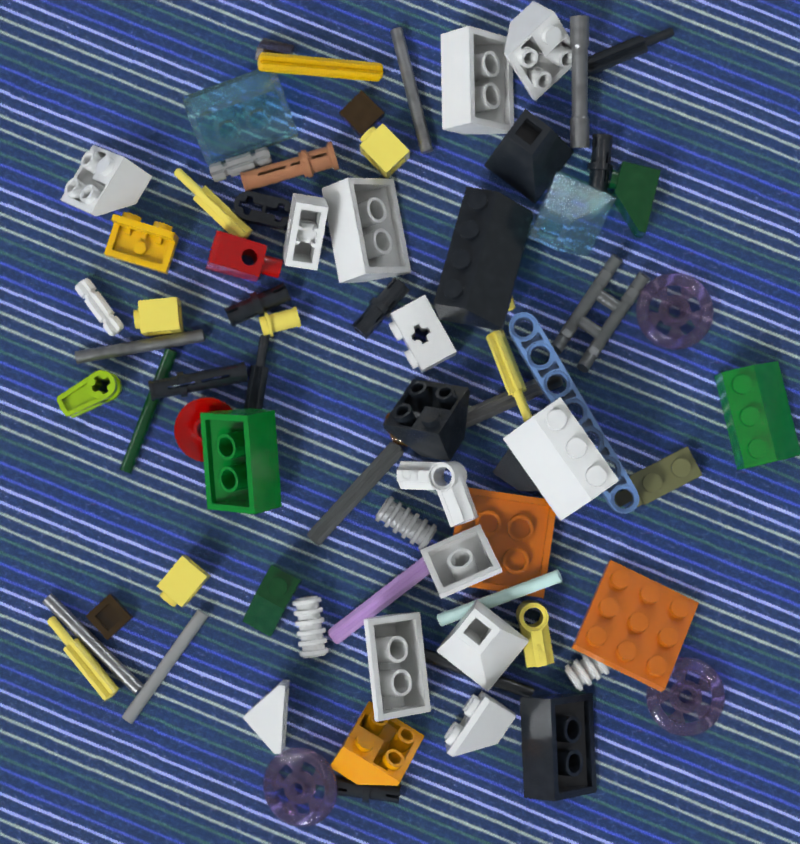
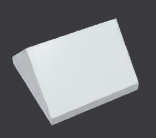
[420,524,503,599]
[243,679,290,754]

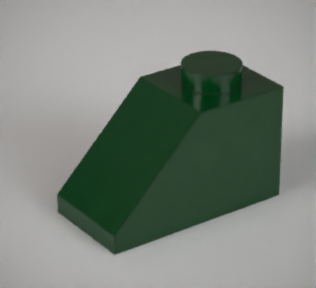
[608,161,661,238]
[243,564,303,637]

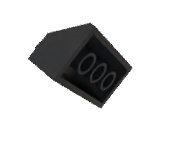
[434,186,534,331]

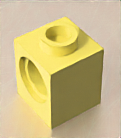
[359,123,410,179]
[133,297,184,337]
[157,555,211,607]

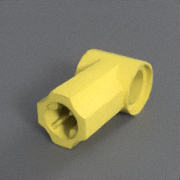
[516,600,555,668]

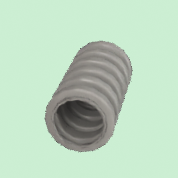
[375,496,437,550]

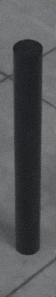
[424,648,534,697]

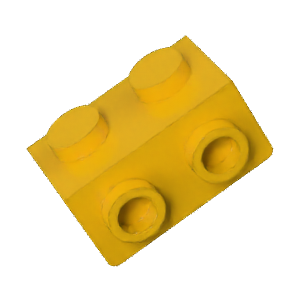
[104,212,179,275]

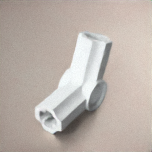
[397,461,479,528]

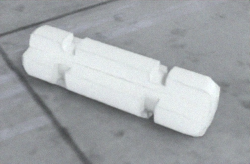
[75,278,124,336]

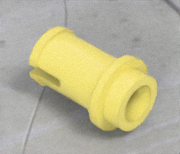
[258,306,301,337]

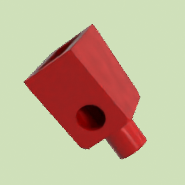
[206,230,283,282]

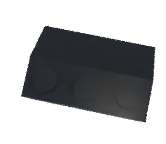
[520,693,597,801]

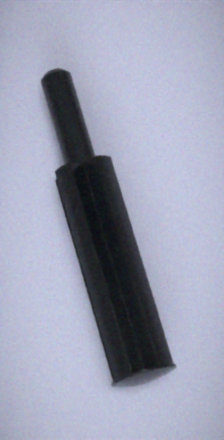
[588,27,675,77]
[244,334,269,409]

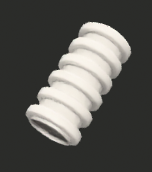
[292,596,329,658]
[564,654,615,691]

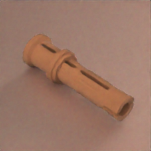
[240,141,340,191]

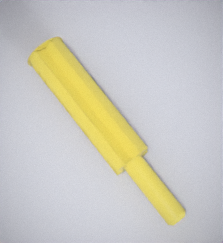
[174,168,253,239]
[486,330,532,422]
[47,616,120,701]

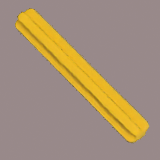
[257,52,383,82]

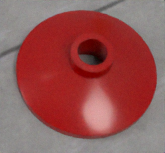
[174,397,233,462]

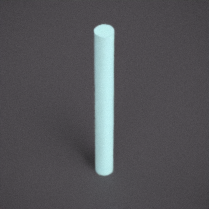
[437,569,562,627]

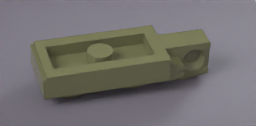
[614,446,702,507]

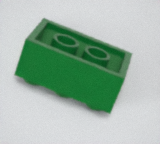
[714,361,800,470]
[200,408,282,514]

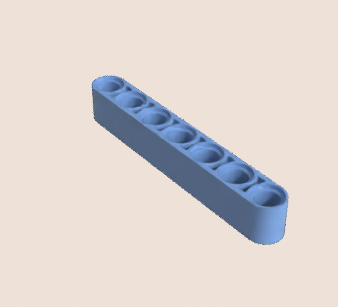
[509,312,639,514]

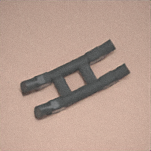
[551,253,650,373]

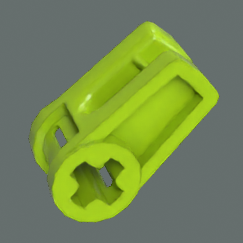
[56,370,122,418]

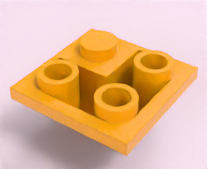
[329,701,424,786]

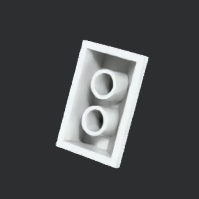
[441,26,514,135]
[322,178,411,283]
[503,397,619,521]
[364,612,431,722]

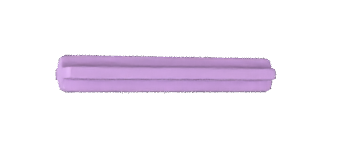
[327,557,430,644]

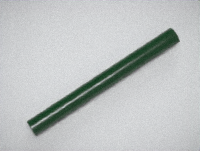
[120,348,177,474]

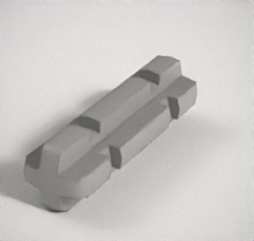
[209,147,272,182]

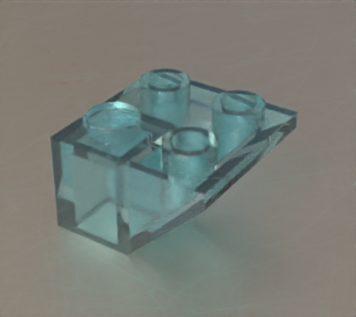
[528,171,616,256]

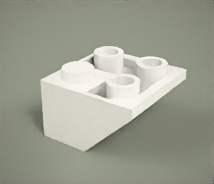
[504,1,572,101]
[60,145,152,216]
[436,600,529,691]
[444,691,516,757]

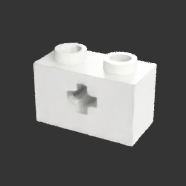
[282,193,329,270]
[388,295,457,373]

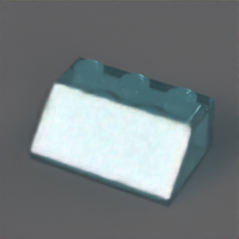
[182,69,299,168]

